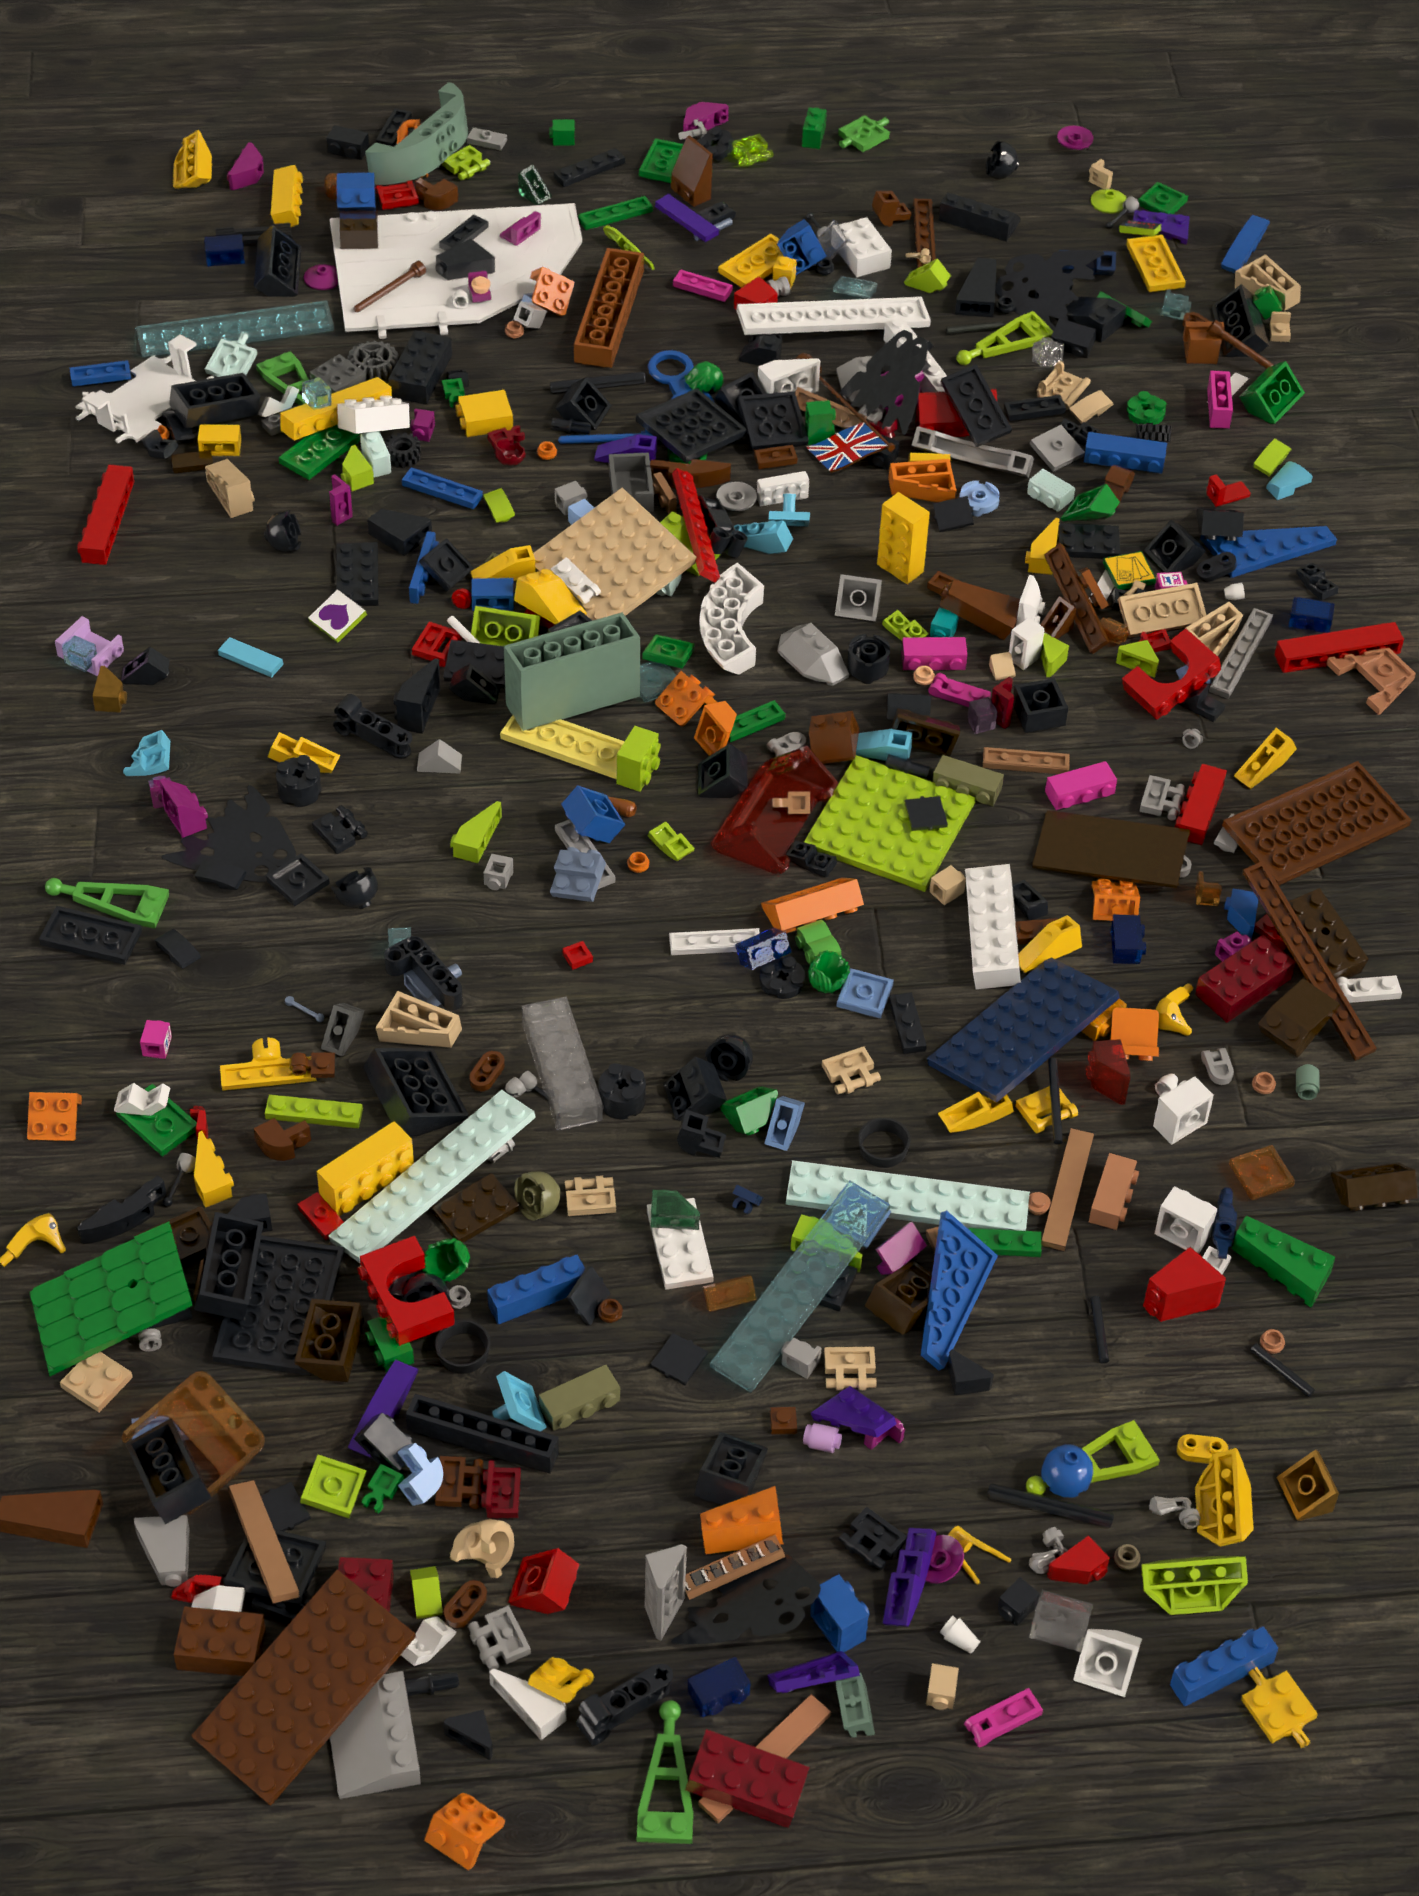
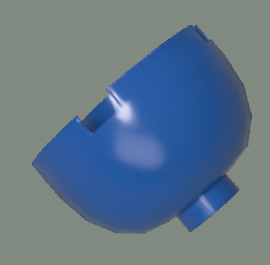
[1041,1444,1093,1497]

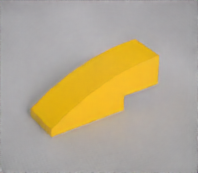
[268,732,340,773]
[938,1092,1014,1133]

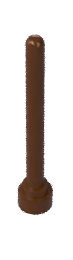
[354,260,426,312]
[1207,319,1274,369]

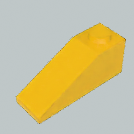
[1025,518,1060,575]
[1234,728,1297,789]

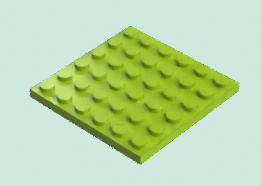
[804,755,976,892]

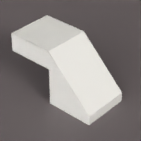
[258,386,299,417]
[114,1083,170,1116]
[192,1586,245,1612]
[401,1616,456,1666]

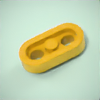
[1176,1434,1229,1464]

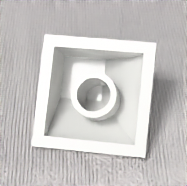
[1073,1629,1142,1697]

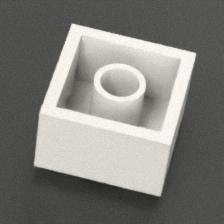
[1153,1077,1214,1145]
[1155,1186,1217,1254]

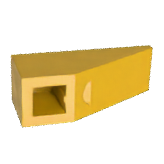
[471,545,535,581]
[1018,915,1082,973]
[194,1131,234,1208]

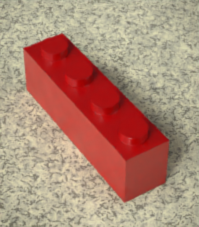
[1175,764,1227,845]

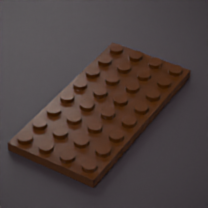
[1222,761,1412,885]
[191,1569,416,1806]

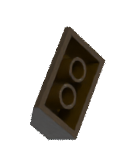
[891,708,960,757]
[1331,1163,1418,1210]
[294,1299,364,1382]

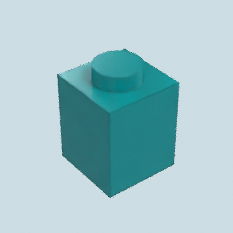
[930,607,959,637]

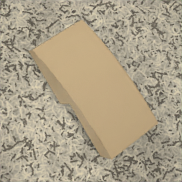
[1069,390,1113,424]

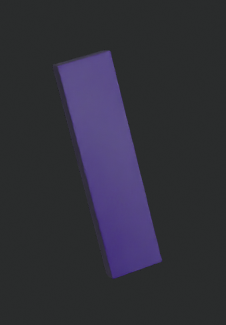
[655,194,719,242]

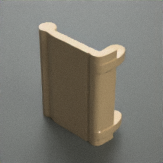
[1036,361,1091,410]

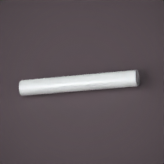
[447,616,480,643]

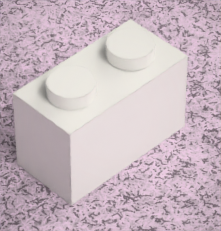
[1009,618,1044,670]

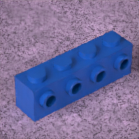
[1084,432,1167,473]
[487,1255,585,1325]
[1170,1626,1278,1707]

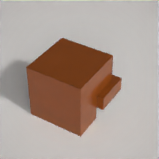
[1183,321,1224,364]

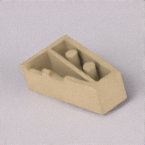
[1235,254,1301,311]
[205,459,255,518]
[1185,602,1243,656]
[376,991,462,1048]

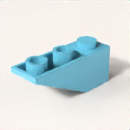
[734,520,793,554]
[856,729,912,761]

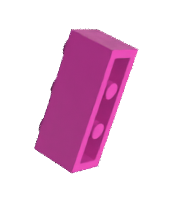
[1207,371,1233,428]
[901,637,967,670]
[1045,761,1117,810]

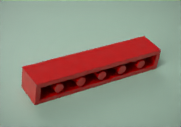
[77,465,134,565]
[1274,622,1404,673]

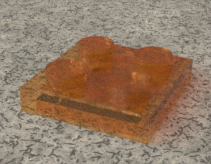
[1229,1145,1295,1200]

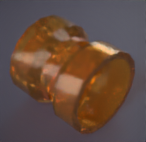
[324,173,337,200]

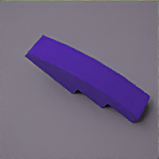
[348,1360,419,1459]
[883,1528,936,1627]

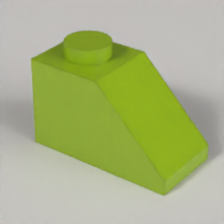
[904,258,951,293]
[341,445,374,491]

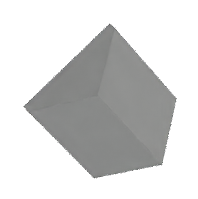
[835,574,882,621]

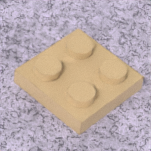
[60,1352,133,1412]

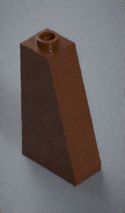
[940,579,1020,640]
[0,1489,103,1548]

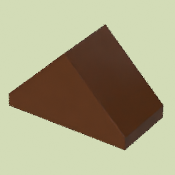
[1040,596,1076,639]

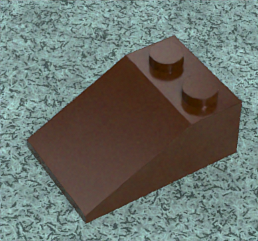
[671,135,712,207]

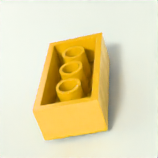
[877,492,930,584]
[317,1121,414,1216]

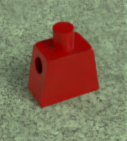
[734,276,778,310]

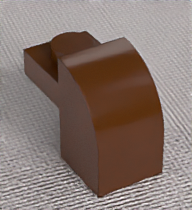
[415,178,458,210]
[872,191,911,227]
[1105,465,1135,508]
[254,1118,311,1161]

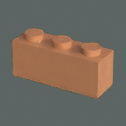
[1089,1153,1139,1230]

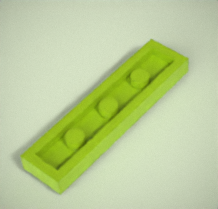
[265,1095,363,1128]

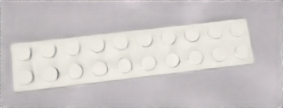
[737,297,931,335]

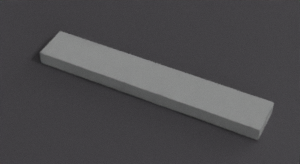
[1209,608,1273,699]

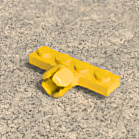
[220,1037,317,1091]

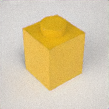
[773,256,797,289]

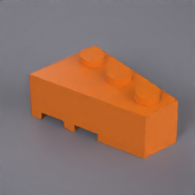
[888,459,956,502]
[700,1486,783,1554]

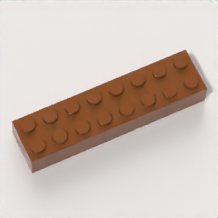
[574,248,644,368]

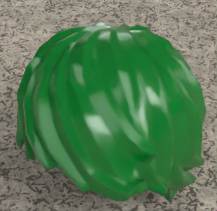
[684,361,724,393]
[808,950,850,993]
[422,1238,470,1282]

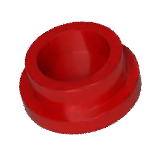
[452,589,472,609]

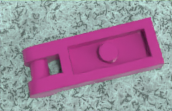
[928,673,991,712]
[964,1688,1043,1747]

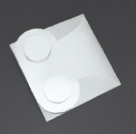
[1016,575,1045,626]

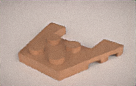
[1326,648,1416,715]

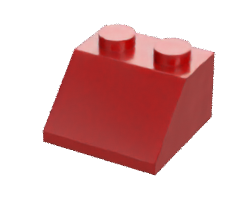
[508,1548,580,1614]

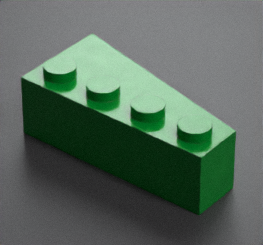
[1232,1216,1335,1308]

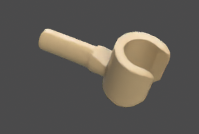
[906,248,931,264]
[1124,580,1146,596]

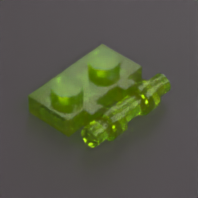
[731,134,774,166]

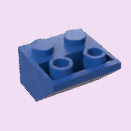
[777,219,826,275]

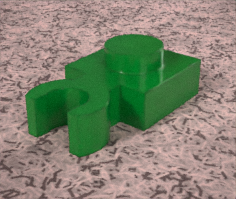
[442,378,465,408]
[362,1464,404,1513]

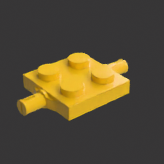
[1241,1667,1318,1748]

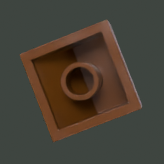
[809,711,860,765]

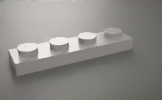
[555,819,615,889]

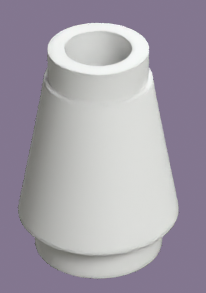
[940,1616,981,1654]

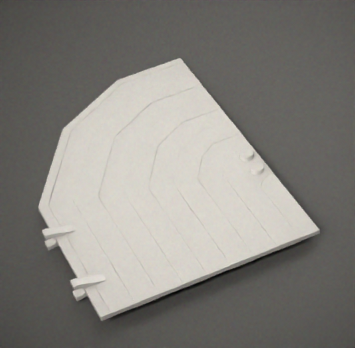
[330,203,582,339]

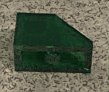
[651,1189,700,1230]

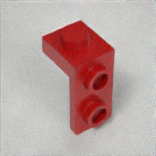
[1206,474,1251,507]

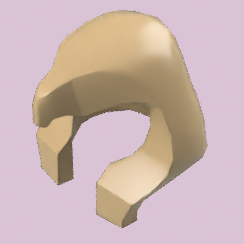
[450,1519,514,1578]

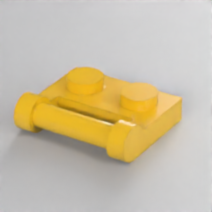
[1016,1086,1078,1133]
[528,1657,594,1703]

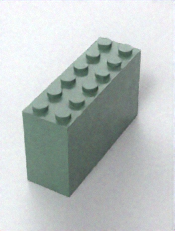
[504,612,640,731]

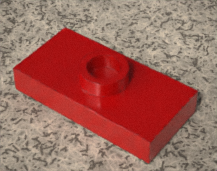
[297,1192,344,1240]

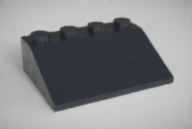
[363,1048,469,1136]

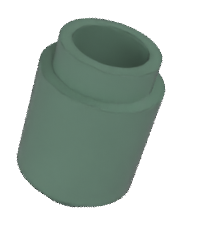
[1296,1064,1320,1100]

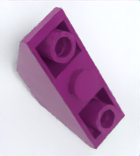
[683,102,729,140]
[227,142,264,190]

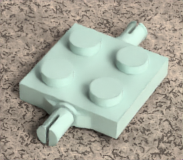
[205,332,258,377]

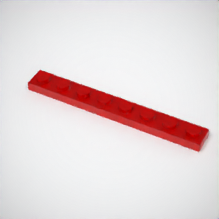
[672,468,720,583]

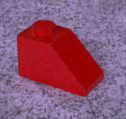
[1047,1536,1109,1585]

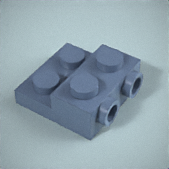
[550,847,606,902]

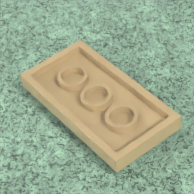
[1118,583,1206,638]

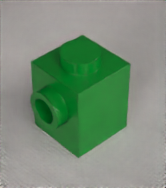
[549,119,575,146]
[1253,285,1282,320]

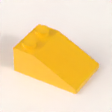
[514,569,587,624]

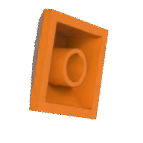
[694,701,737,756]

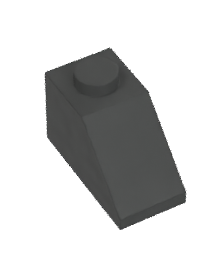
[321,1003,365,1056]

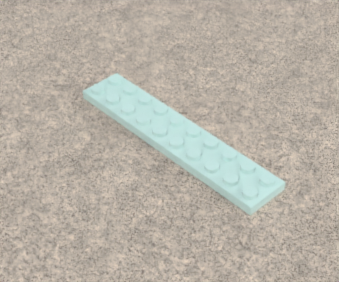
[328,1090,536,1263]
[786,1161,1030,1231]

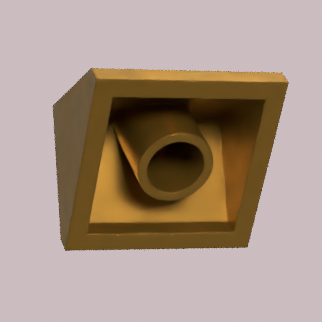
[1277,1450,1339,1521]

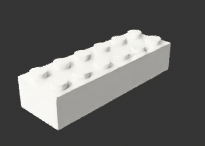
[965,864,1021,990]

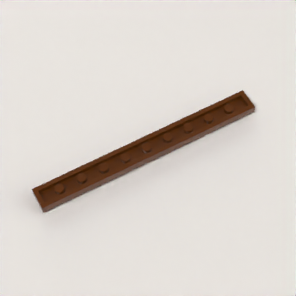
[1243,861,1377,1061]

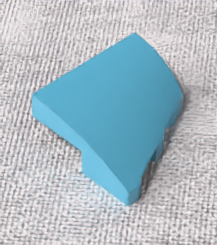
[1266,461,1313,500]
[124,730,171,776]

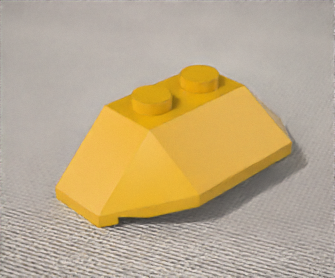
[173,130,212,189]
[1195,1448,1254,1547]

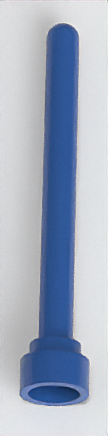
[558,429,653,444]

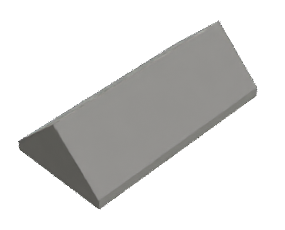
[645,1545,687,1641]

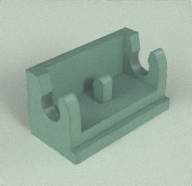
[836,1673,875,1738]

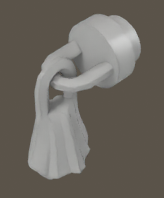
[1149,1496,1200,1529]
[1029,1527,1068,1574]

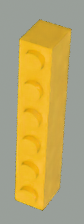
[280,377,392,441]

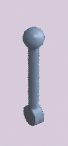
[285,996,325,1022]

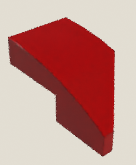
[1138,629,1171,652]
[190,1106,208,1139]
[171,1575,224,1603]

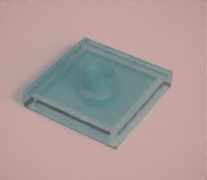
[833,276,878,299]
[640,661,677,703]

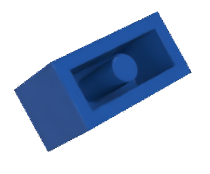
[472,578,514,611]

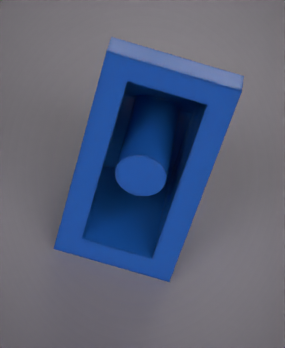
[1224,889,1258,939]

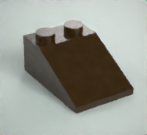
[340,211,378,249]
[1258,979,1340,1058]
[865,1260,932,1335]

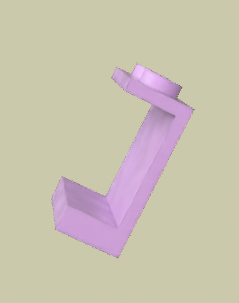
[55,616,124,676]

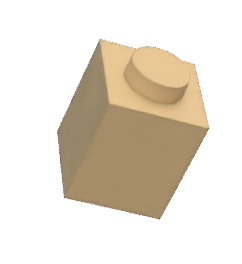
[930,865,966,905]
[926,1664,959,1710]

